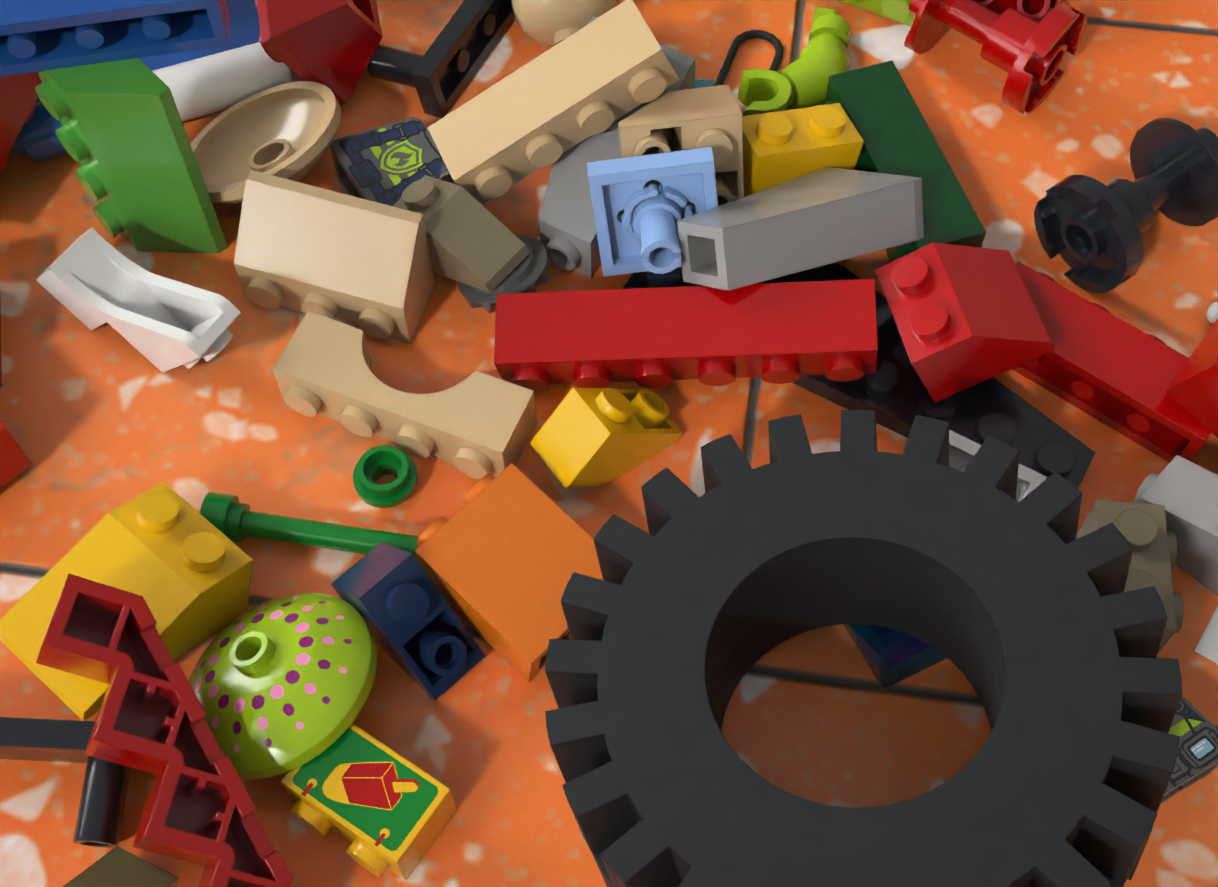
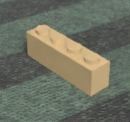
[427,0,680,204]

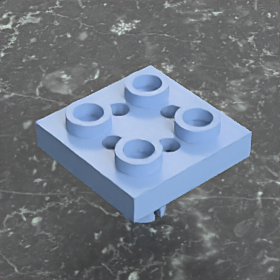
[587,147,718,277]

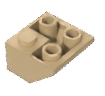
[618,84,744,213]

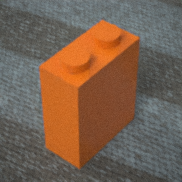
[415,463,603,682]

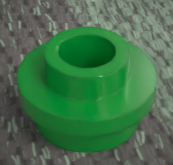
[353,445,418,508]

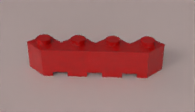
[36,573,293,887]

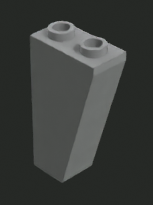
[677,167,924,291]

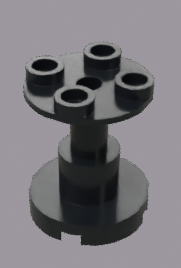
[1034,118,1218,293]

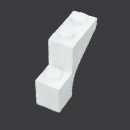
[36,227,241,373]

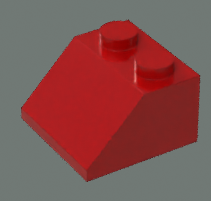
[875,242,1055,403]

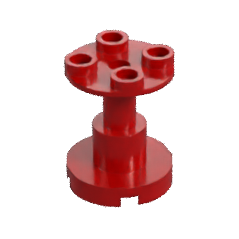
[904,0,1087,115]

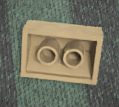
[233,170,436,343]

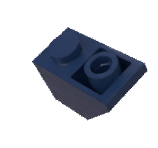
[331,542,486,701]

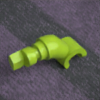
[738,6,850,116]

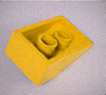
[0,481,253,721]

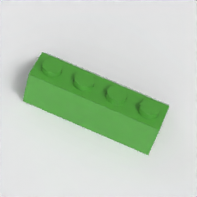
[35,58,228,253]

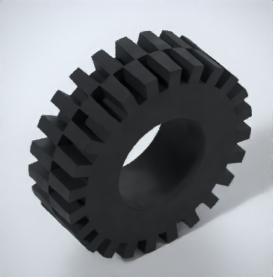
[545,410,1182,887]

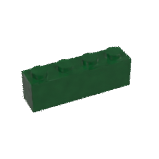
[820,60,986,262]

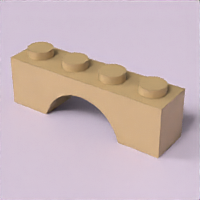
[272,311,537,479]

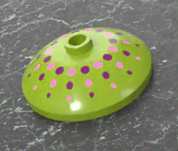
[189,593,377,780]

